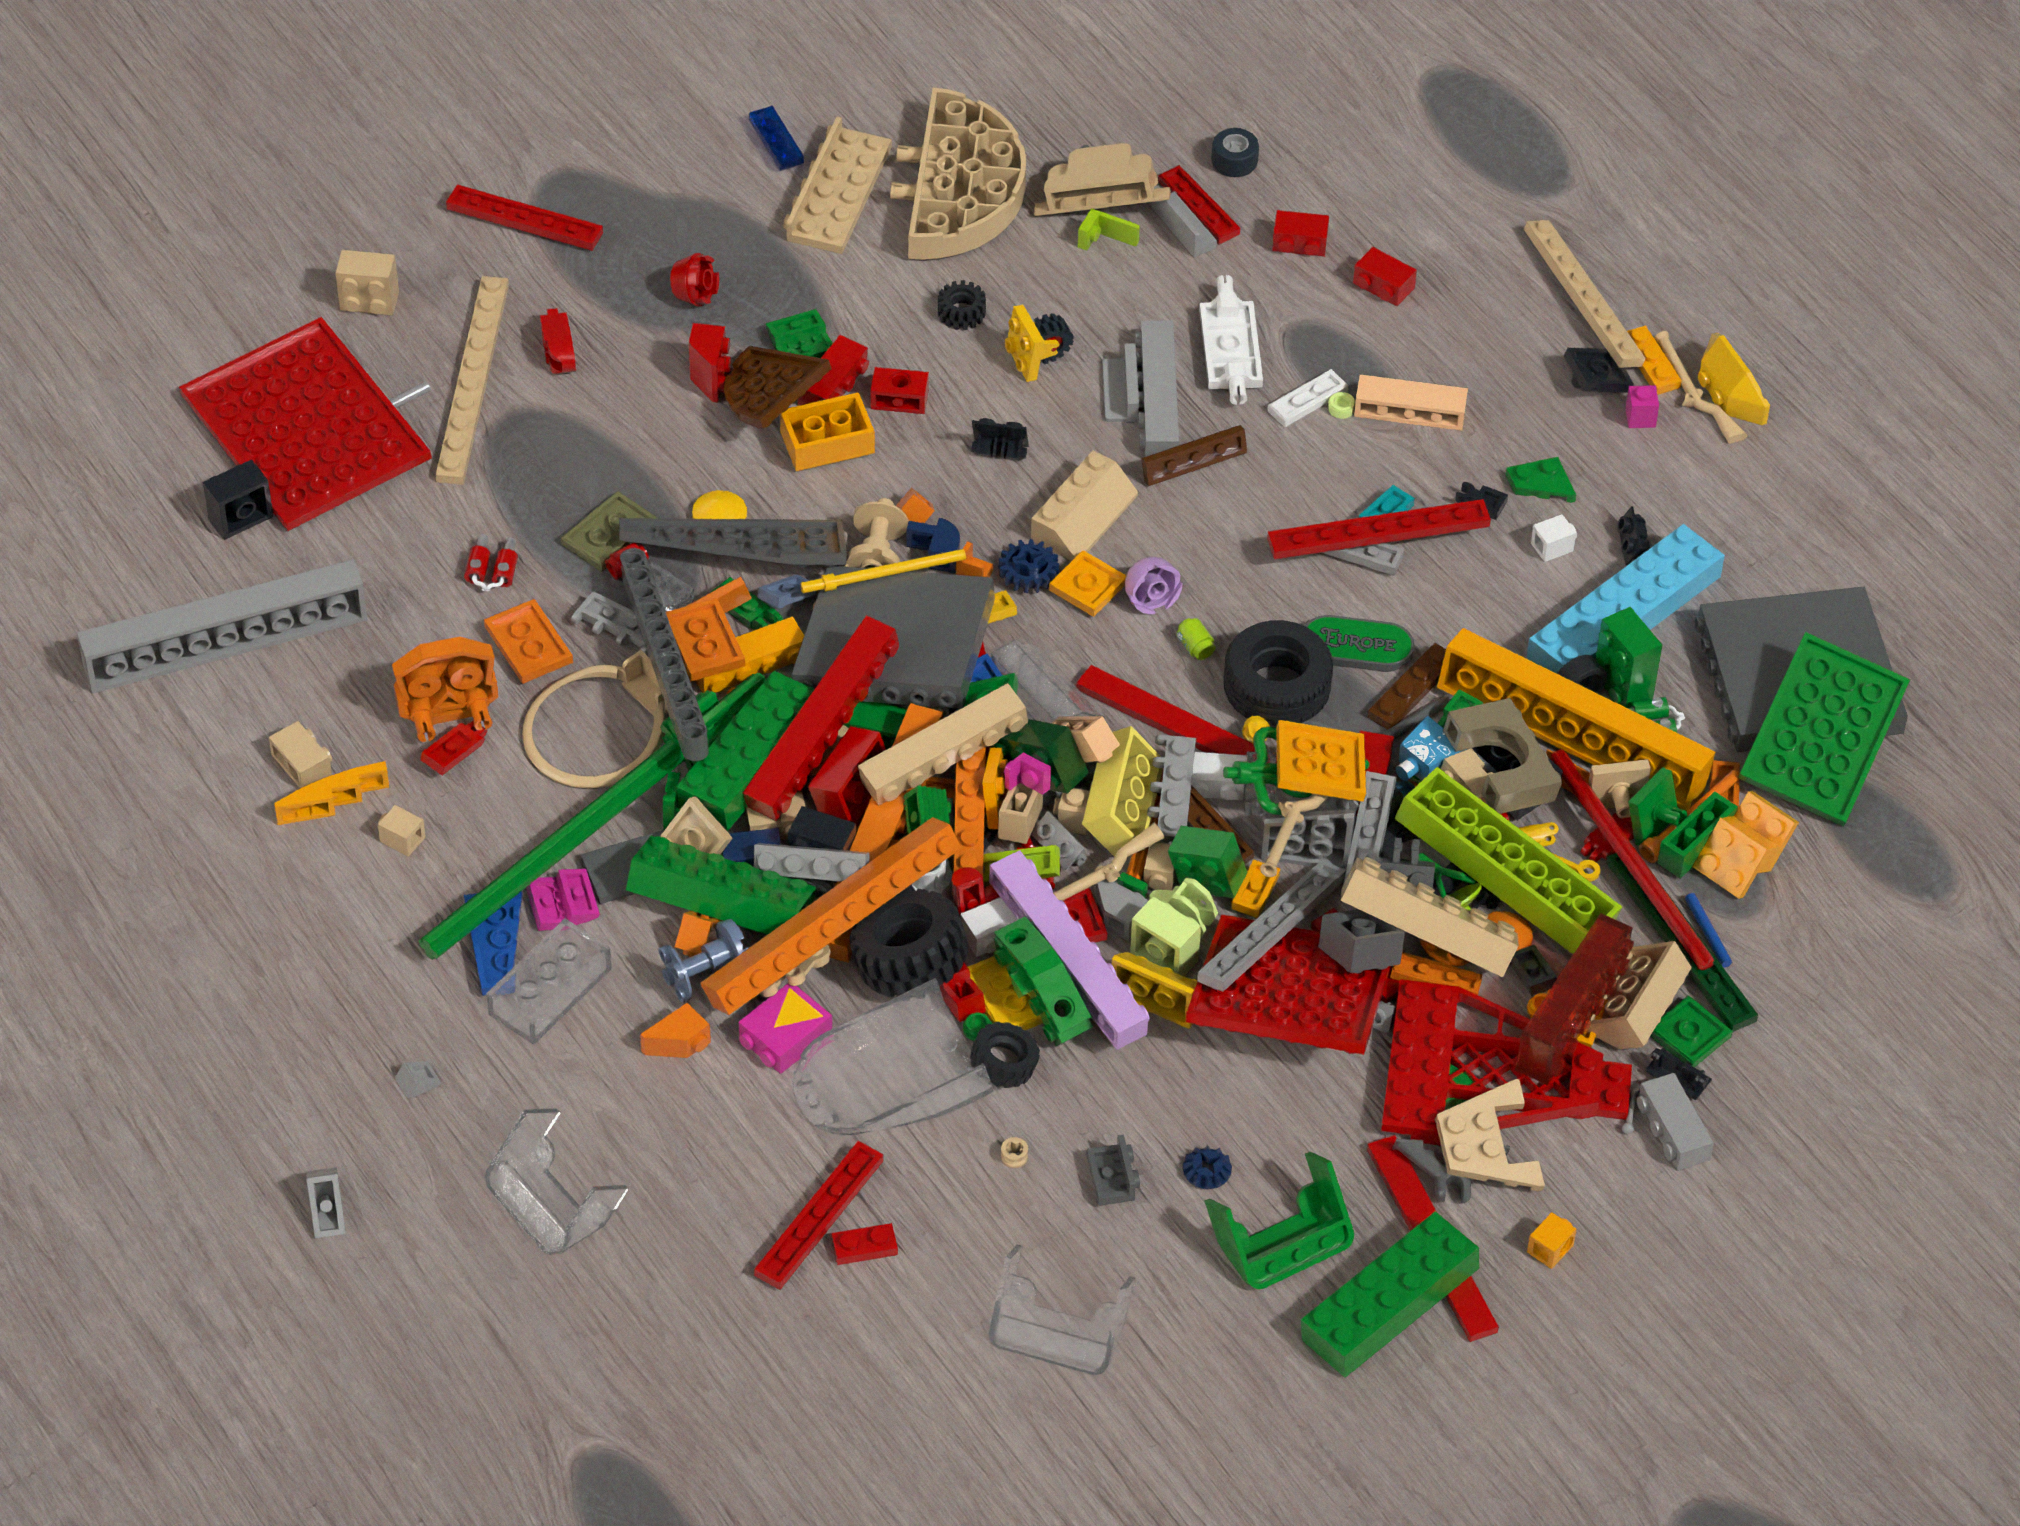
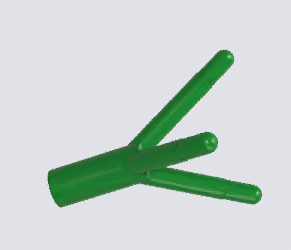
[1418,853,1476,898]

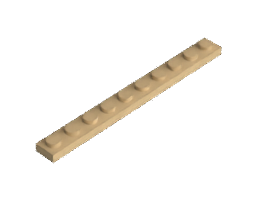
[436,276,509,485]

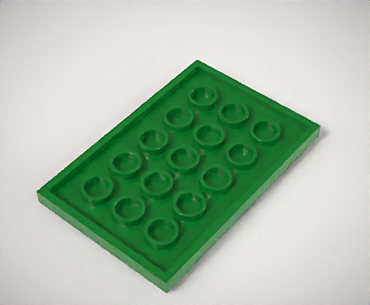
[1738,632,1910,827]

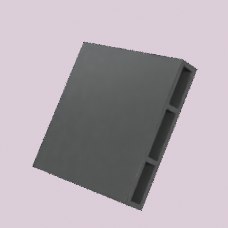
[792,566,995,709]
[1694,586,1908,753]

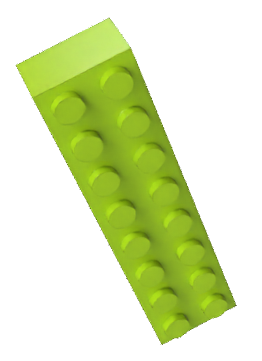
[1395,767,1622,959]

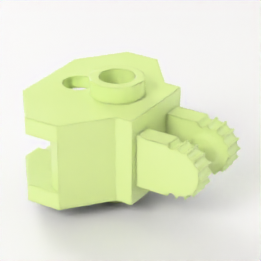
[1149,878,1218,939]

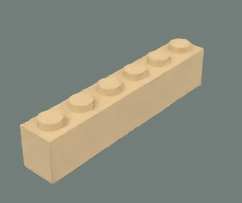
[858,683,1028,806]

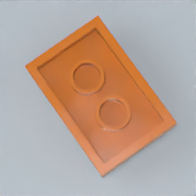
[666,598,745,681]
[484,599,573,684]

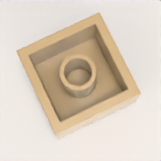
[336,250,399,315]

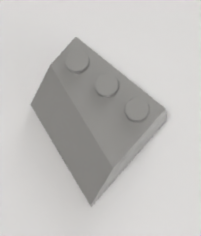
[1261,809,1356,869]

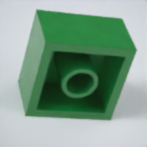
[1168,826,1248,898]

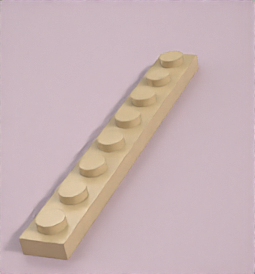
[1523,220,1646,368]

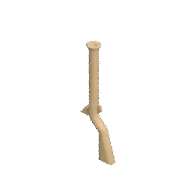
[1654,331,1748,444]
[1260,794,1329,877]
[1053,822,1164,901]

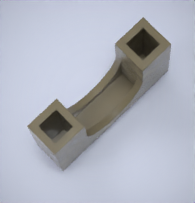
[1443,698,1562,814]

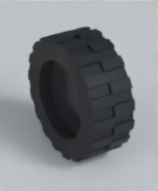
[970,1022,1040,1088]

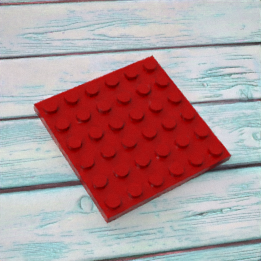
[1186,914,1391,1055]

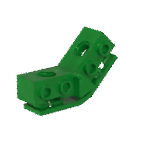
[993,916,1093,1047]

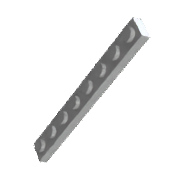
[1197,860,1346,992]

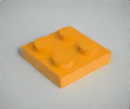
[1049,550,1126,617]
[983,748,1008,829]

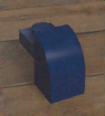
[907,518,960,574]

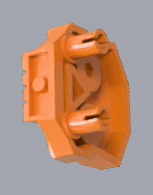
[392,636,499,742]

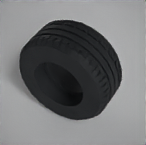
[1224,620,1333,727]

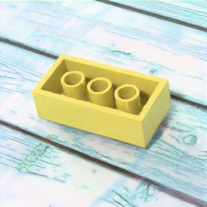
[1082,726,1163,857]

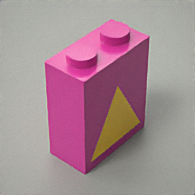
[738,983,833,1074]

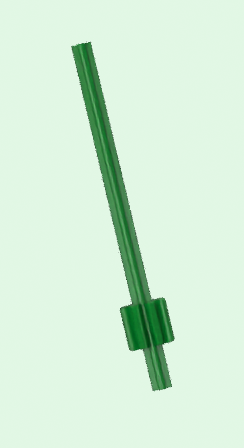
[418,672,765,960]

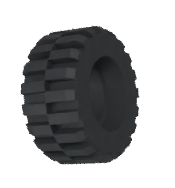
[849,889,969,998]

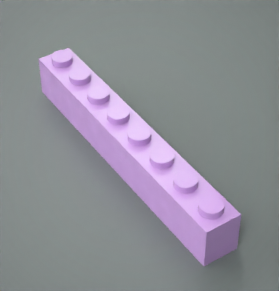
[989,850,1150,1050]

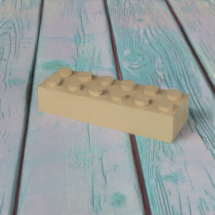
[1341,857,1519,977]

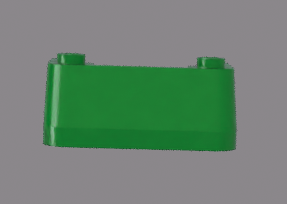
[1204,1151,1354,1289]

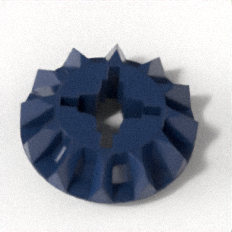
[1183,1144,1232,1189]

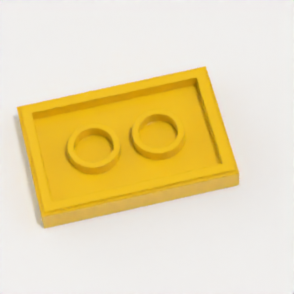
[968,956,1043,1031]

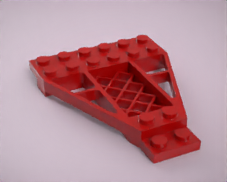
[1381,979,1632,1146]

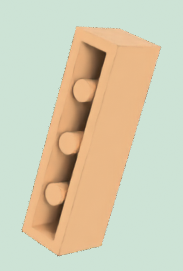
[1354,375,1468,431]

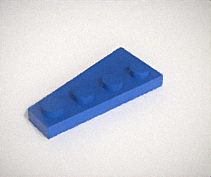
[464,890,523,996]

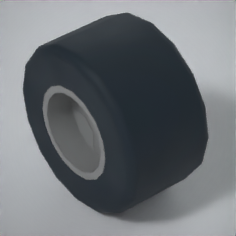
[1211,128,1259,177]

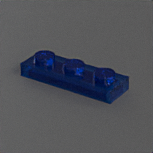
[749,105,804,171]

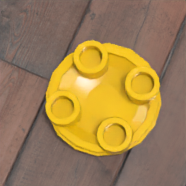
[692,490,747,519]

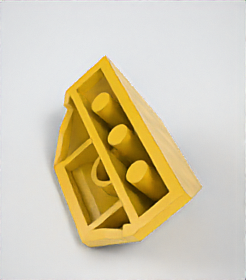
[1698,332,1770,425]

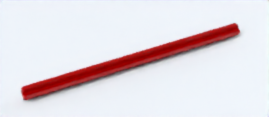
[1551,749,1714,971]

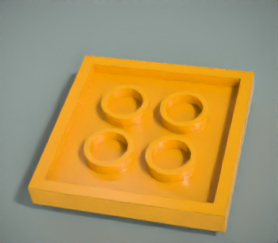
[1276,720,1366,802]

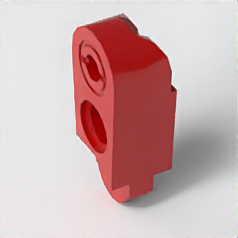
[540,308,576,374]

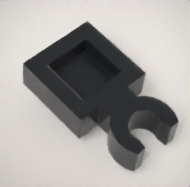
[1455,482,1508,520]

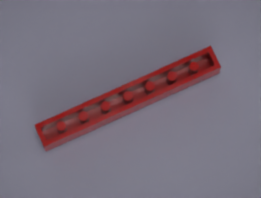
[743,615,899,821]

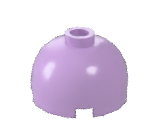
[1125,557,1183,614]

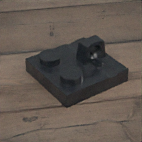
[1564,347,1634,393]

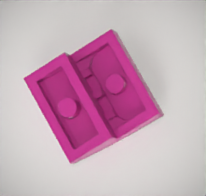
[526,869,600,931]

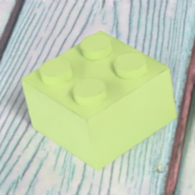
[1130,896,1201,976]

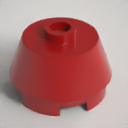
[670,253,719,307]

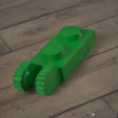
[710,577,784,630]

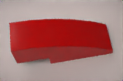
[937,962,986,1022]

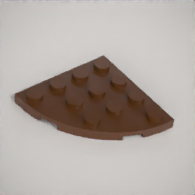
[724,346,832,429]

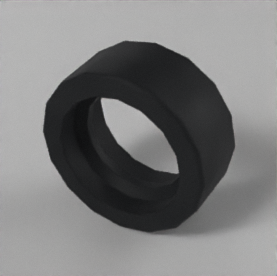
[1557,655,1608,694]

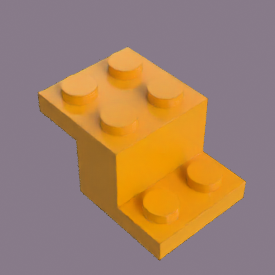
[1692,791,1799,899]

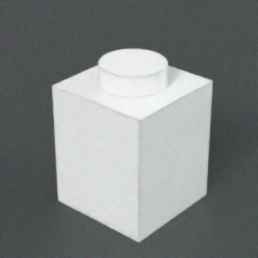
[1531,514,1577,562]

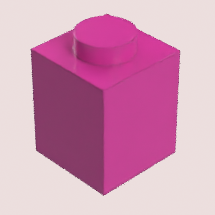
[1625,385,1659,428]

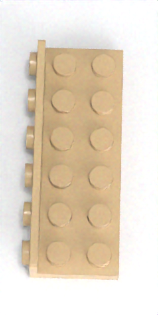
[783,116,892,254]

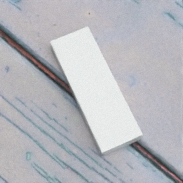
[1268,369,1348,427]

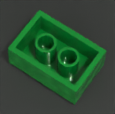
[1596,606,1663,708]

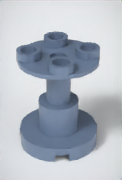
[658,919,749,1003]

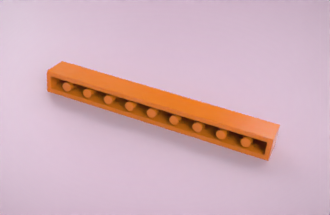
[827,703,943,963]
[700,817,962,1015]

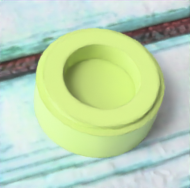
[1328,392,1355,419]

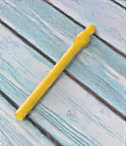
[800,549,966,594]

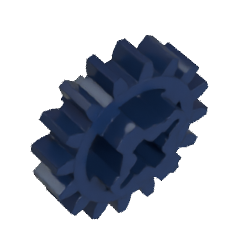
[998,539,1059,593]

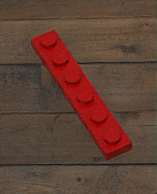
[446,184,603,251]
[754,1140,884,1290]

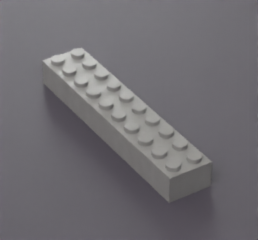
[77,559,368,694]

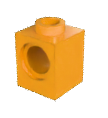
[1527,1212,1577,1269]

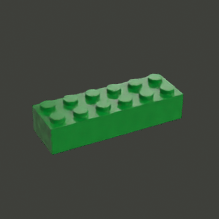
[676,671,815,832]
[626,836,816,934]
[1301,1211,1479,1378]

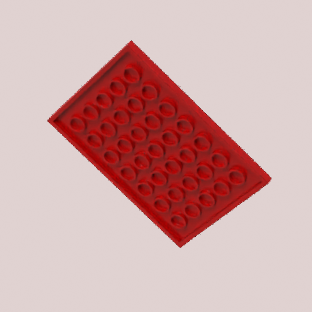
[179,317,432,531]

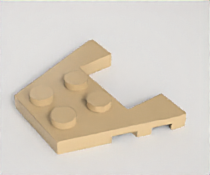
[1435,1079,1545,1191]

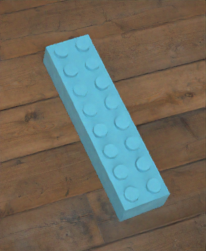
[1526,524,1725,674]

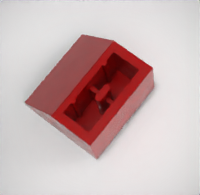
[689,323,731,403]

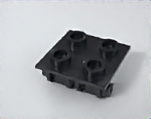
[971,418,1029,461]

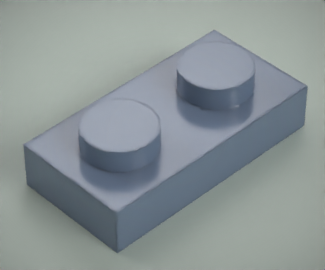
[757,574,816,608]

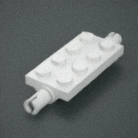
[1199,275,1263,405]

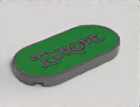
[1305,615,1414,672]

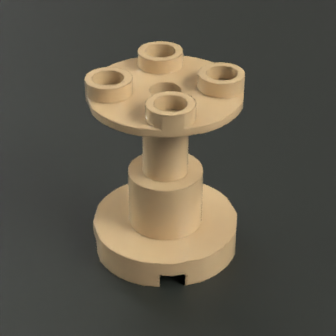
[845,498,909,568]

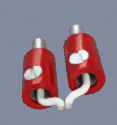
[464,534,518,591]

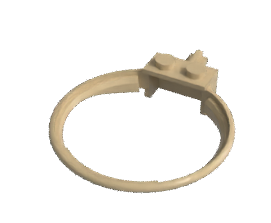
[522,650,668,789]

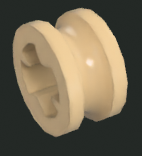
[1001,1137,1028,1168]

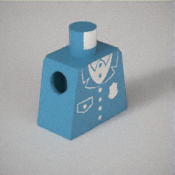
[1396,716,1467,781]

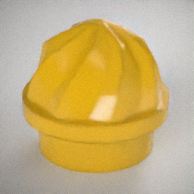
[1242,716,1270,743]

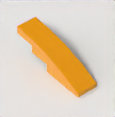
[274,761,389,825]

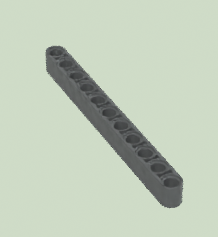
[620,548,709,761]

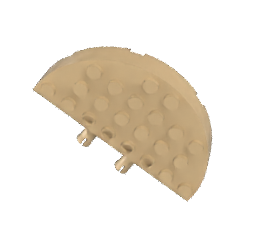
[890,87,1026,260]

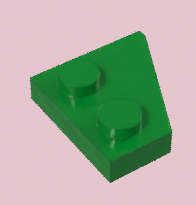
[1505,456,1576,503]
[663,772,680,830]

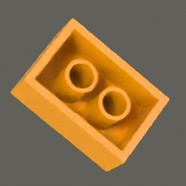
[780,392,875,471]

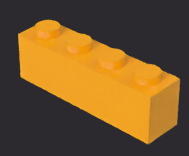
[695,616,805,693]

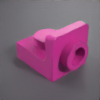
[1004,752,1051,795]

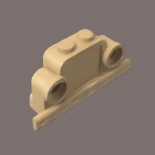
[1034,143,1171,216]

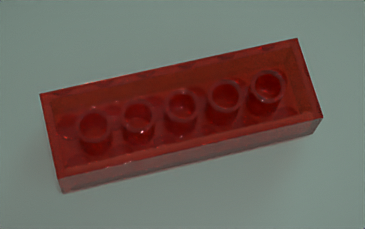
[1515,913,1634,1085]

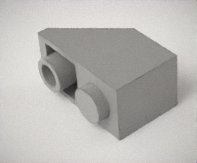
[1095,879,1149,941]

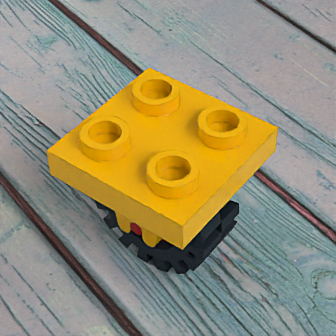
[1005,305,1074,382]

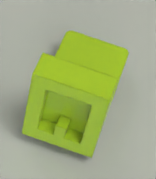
[1078,208,1140,251]

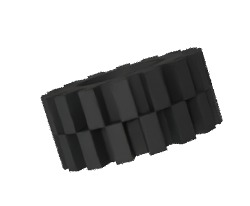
[938,280,986,330]

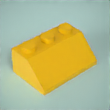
[1111,952,1197,1029]

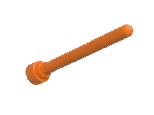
[1639,770,1740,863]

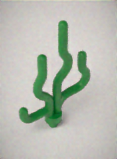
[1223,726,1369,815]

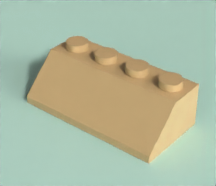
[1031,450,1138,561]
[1580,941,1692,1049]

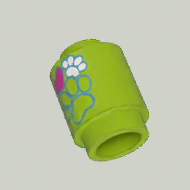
[1176,618,1216,660]

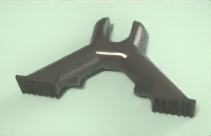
[1392,1138,1510,1203]

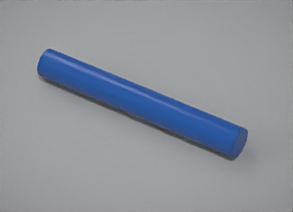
[1685,893,1732,968]

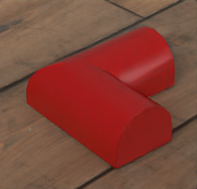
[951,867,1000,918]

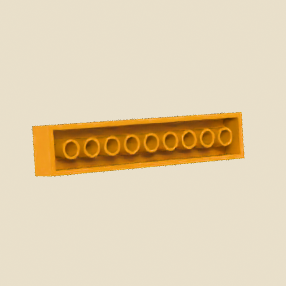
[1437,628,1716,811]

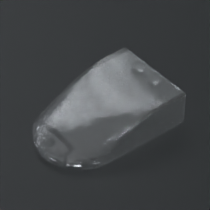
[792,978,994,1135]

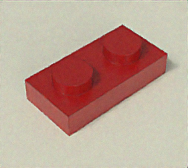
[831,1223,898,1265]

